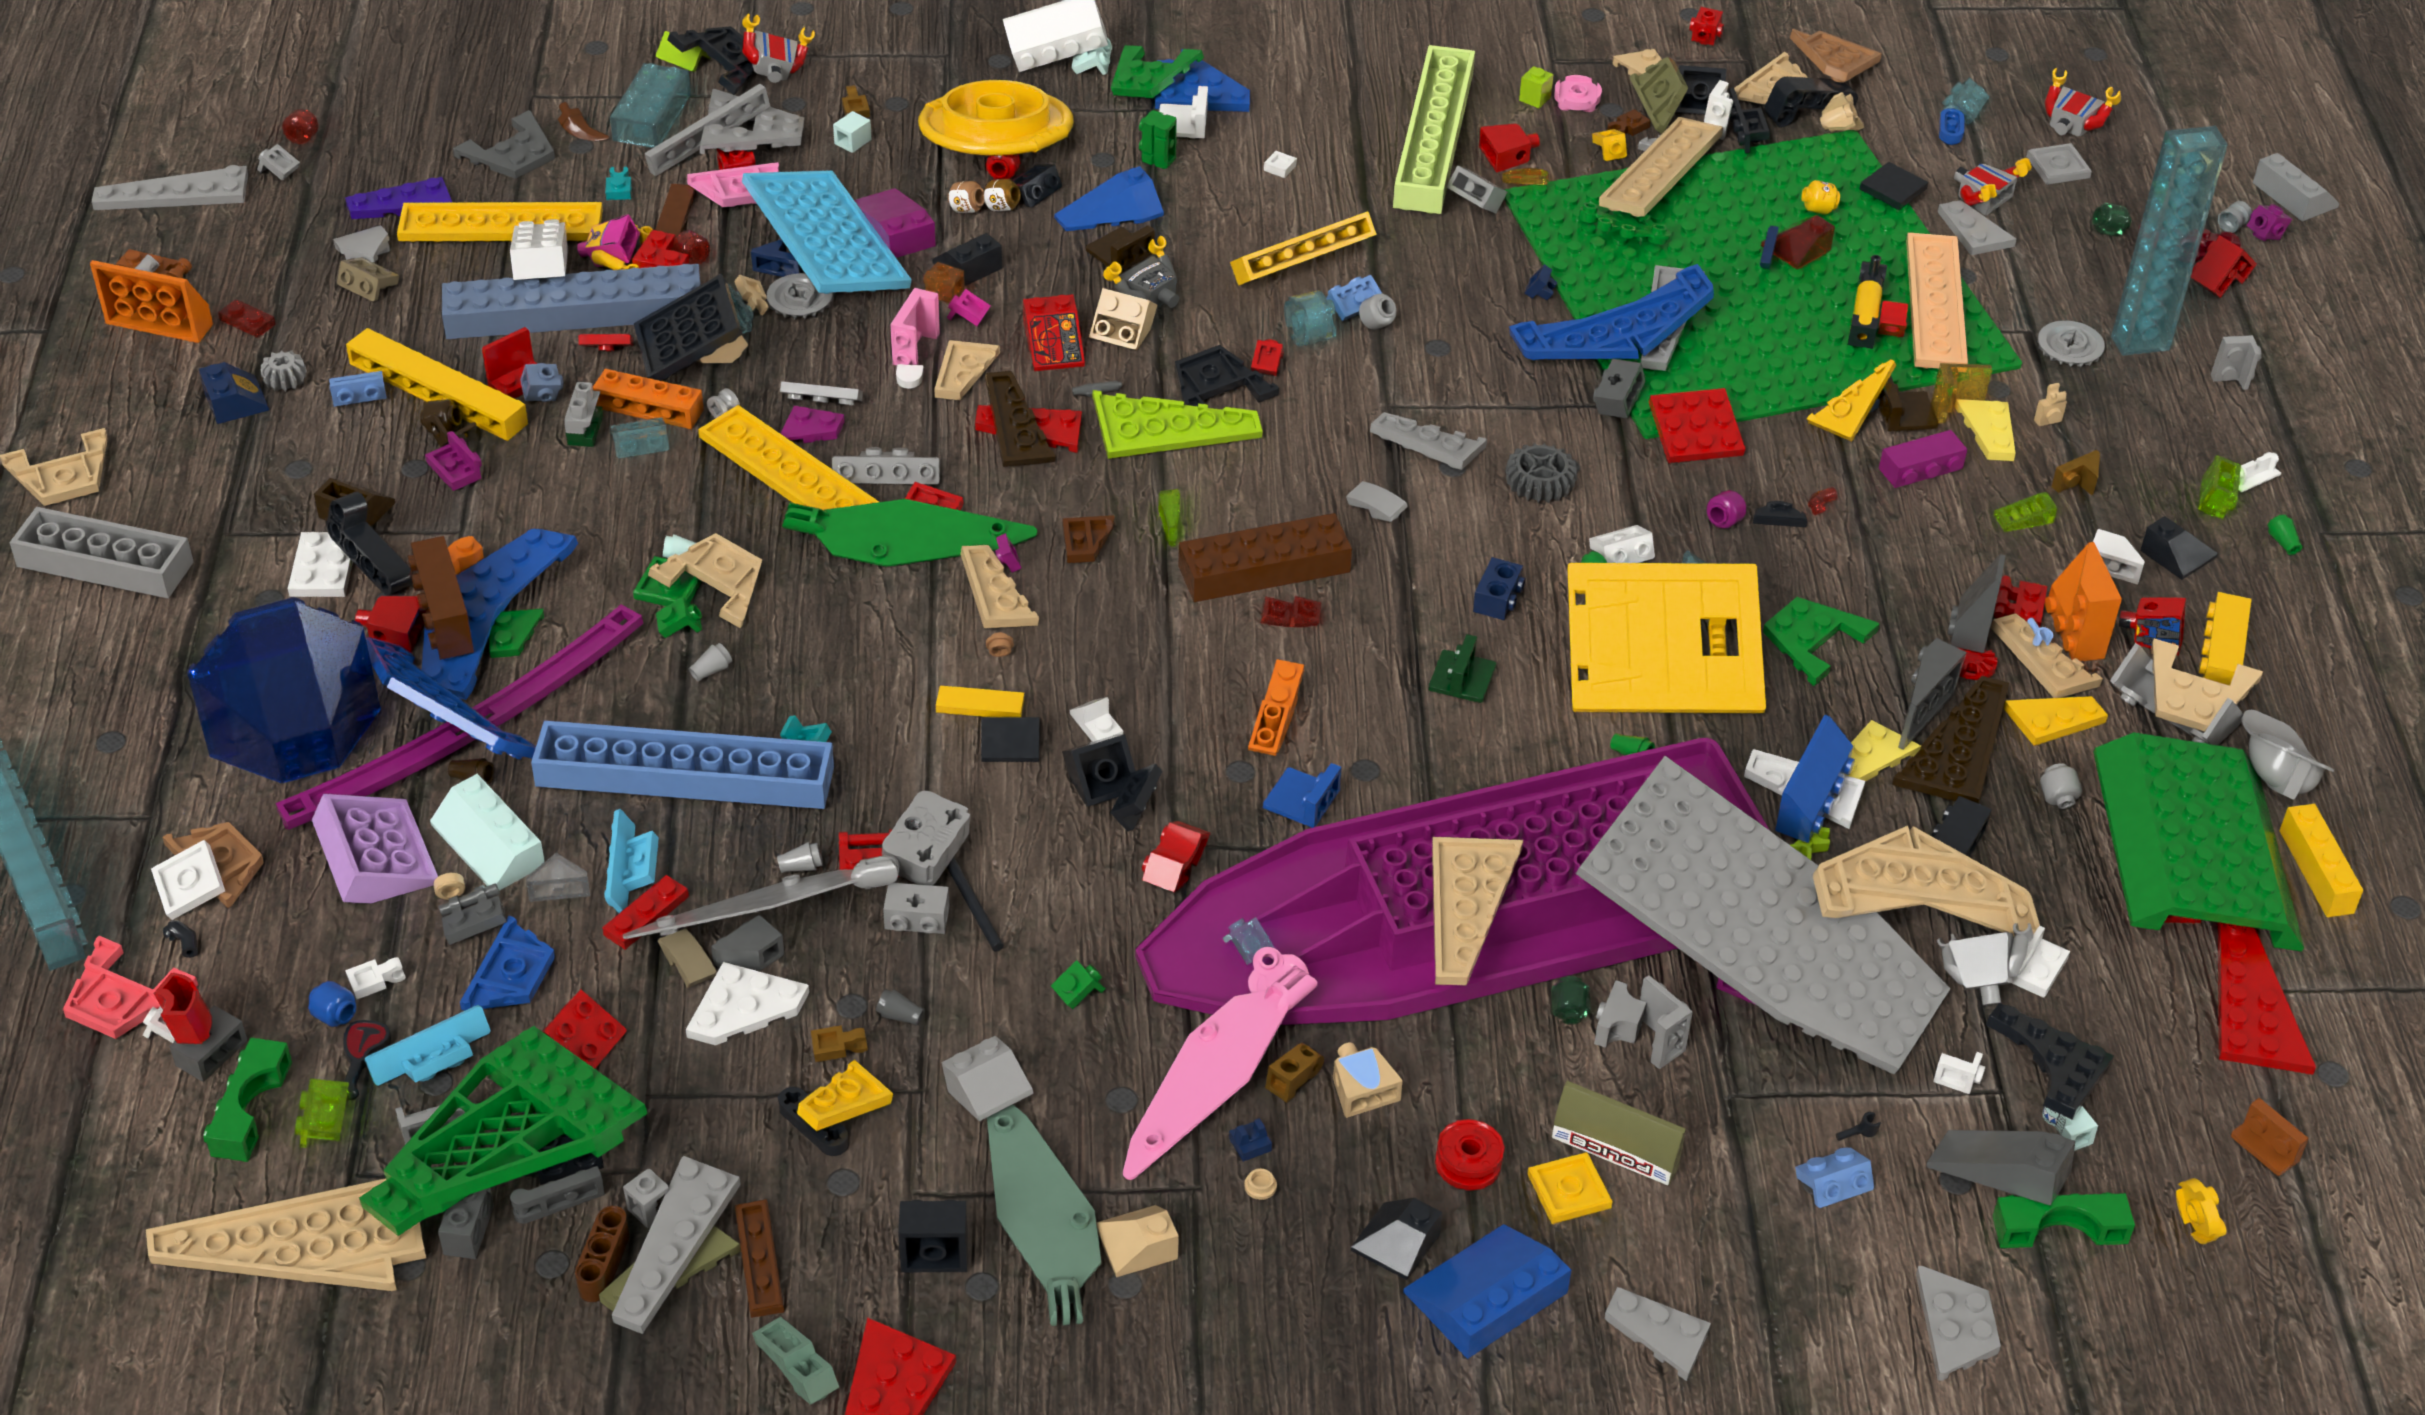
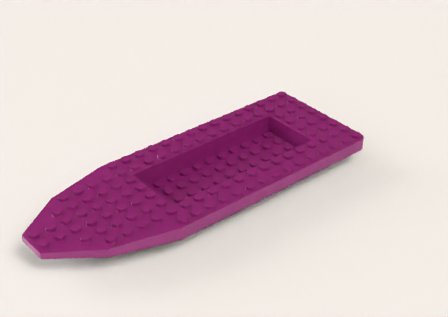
[1135,738,1769,1025]

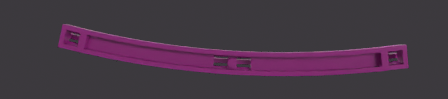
[275,604,643,830]

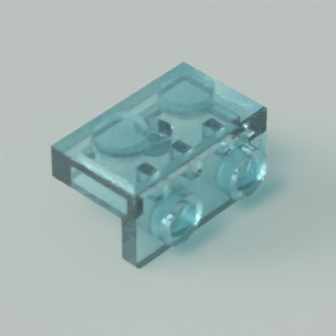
[1939,77,1990,125]

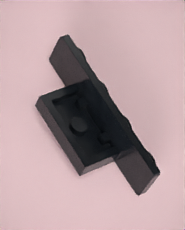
[1729,87,1770,154]

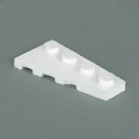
[1744,749,1865,829]

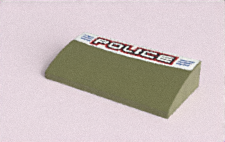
[1551,1081,1686,1186]

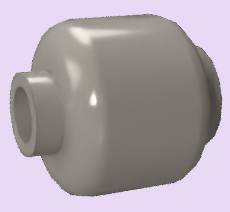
[1359,293,1397,330]
[2040,763,2082,809]

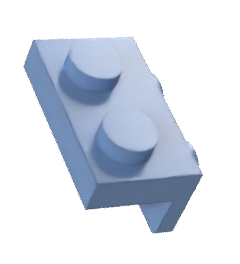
[329,371,387,407]
[1795,1148,1874,1208]

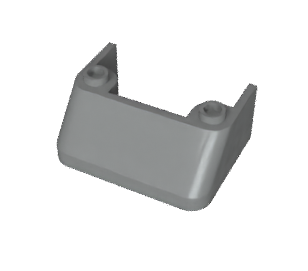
[2110,643,2243,745]

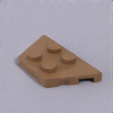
[162,822,264,908]

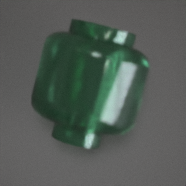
[2092,202,2131,236]
[1551,976,1591,1024]

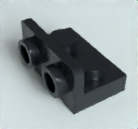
[1012,164,1062,207]
[1110,763,1163,831]

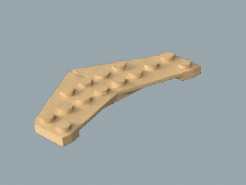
[1813,826,2040,937]

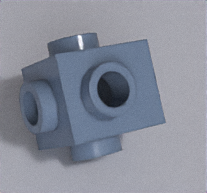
[520,363,563,402]

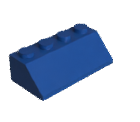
[1775,715,1855,843]

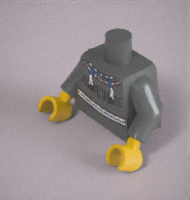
[1103,236,1179,308]

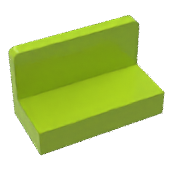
[656,31,711,72]

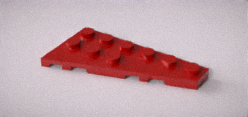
[2218,922,2316,1075]
[845,1317,956,1415]

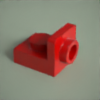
[1251,339,1284,376]

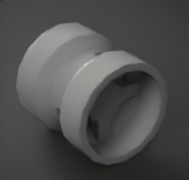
[2218,201,2252,233]

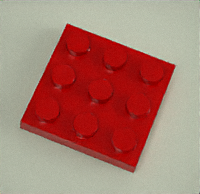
[1649,388,1745,463]

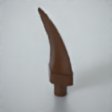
[558,102,609,141]

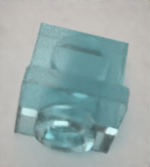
[1222,917,1275,965]

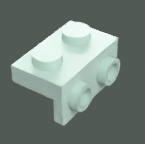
[1071,38,1112,75]

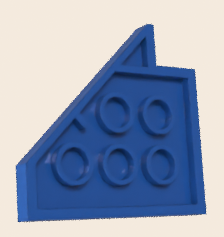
[1155,49,1250,112]

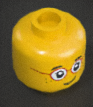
[1801,180,1840,214]

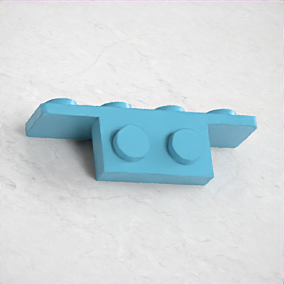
[604,809,659,913]
[365,1005,491,1086]

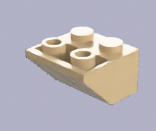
[1089,288,1157,350]

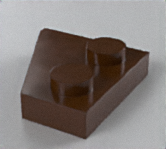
[1062,515,1115,563]

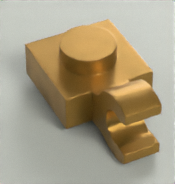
[842,85,870,118]
[811,1025,868,1062]

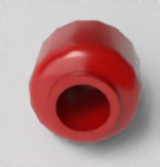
[986,154,1021,180]

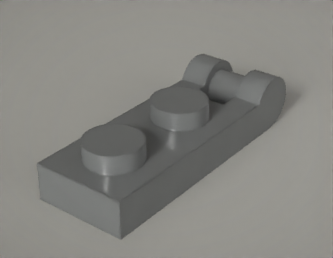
[510,1166,605,1224]

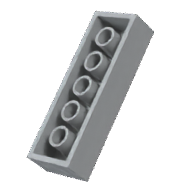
[9,507,194,599]

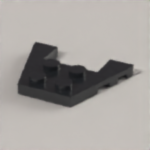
[667,26,754,95]
[1174,345,1279,407]

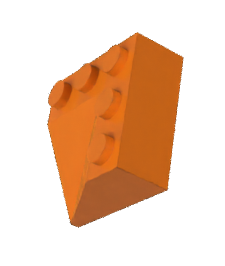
[2045,542,2122,661]

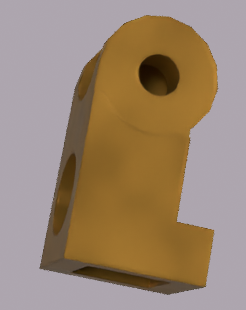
[1265,1043,1324,1103]

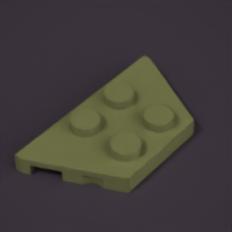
[1629,57,1688,134]

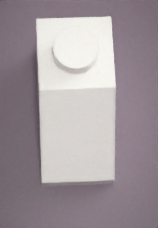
[2093,529,2145,585]

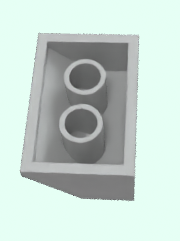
[2253,153,2339,222]

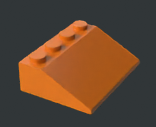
[90,260,213,343]

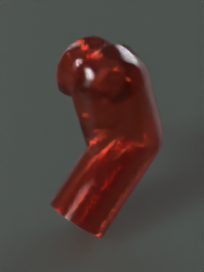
[1808,487,1837,515]

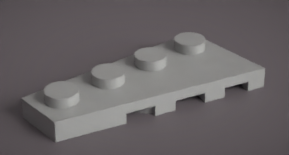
[1370,412,1487,470]

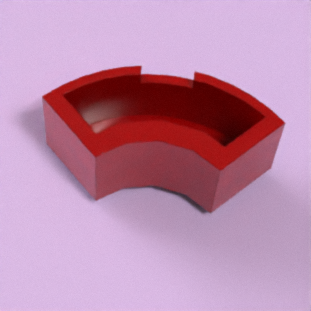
[1142,821,1210,892]
[153,973,212,1044]

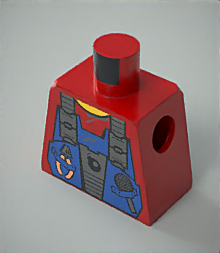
[2119,597,2186,656]

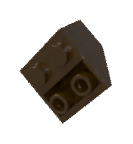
[314,478,396,527]

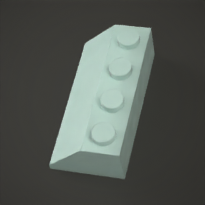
[430,774,545,891]

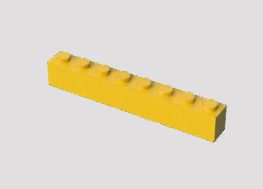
[346,328,528,441]

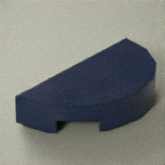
[1760,225,1779,270]

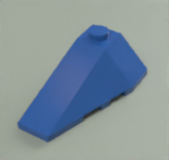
[1054,166,1164,231]

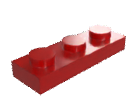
[602,875,689,950]

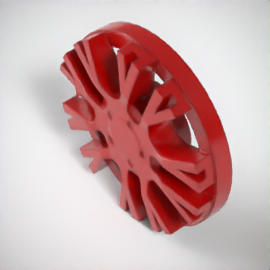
[1959,648,1998,680]

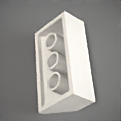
[1003,0,1108,72]

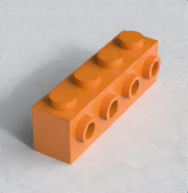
[593,369,704,429]

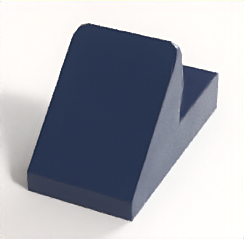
[751,239,803,277]

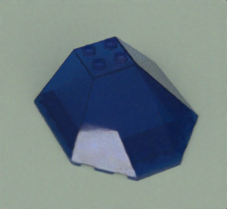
[187,597,381,783]

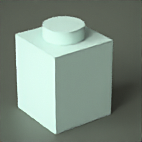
[833,111,872,153]

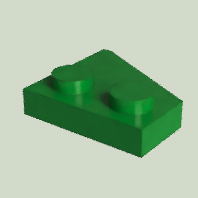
[489,608,544,658]

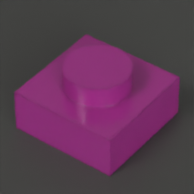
[995,533,1022,573]

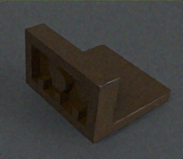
[1086,225,1155,271]
[1878,375,1939,431]

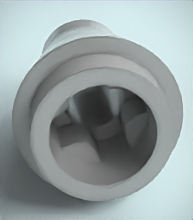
[688,643,732,682]
[777,842,823,873]

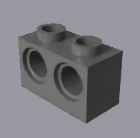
[438,1188,494,1259]

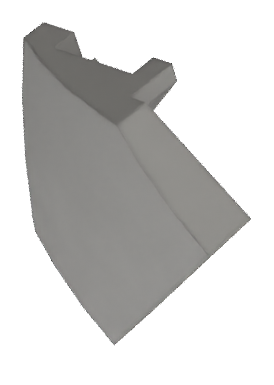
[333,225,390,262]

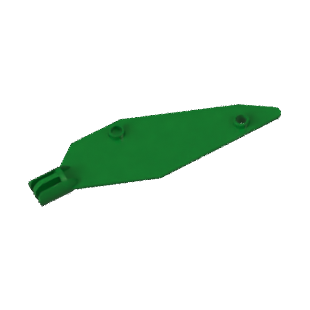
[782,499,1037,567]

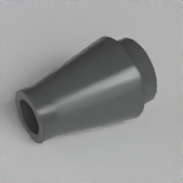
[876,989,924,1026]

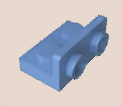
[1323,275,1382,321]

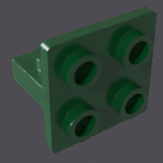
[1428,634,1496,703]

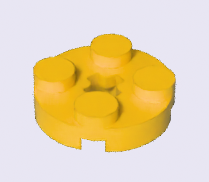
[2176,1178,2226,1244]

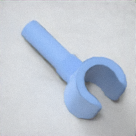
[2027,618,2053,646]

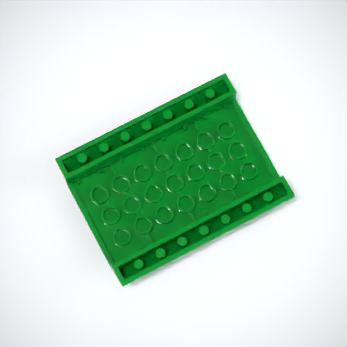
[2093,732,2304,952]

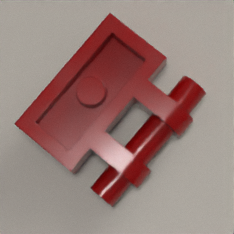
[1994,576,2048,628]

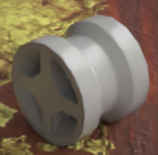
[707,388,740,419]

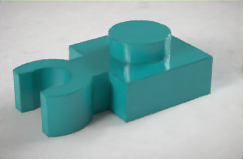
[605,166,632,200]

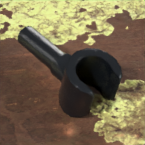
[1836,1112,1881,1141]

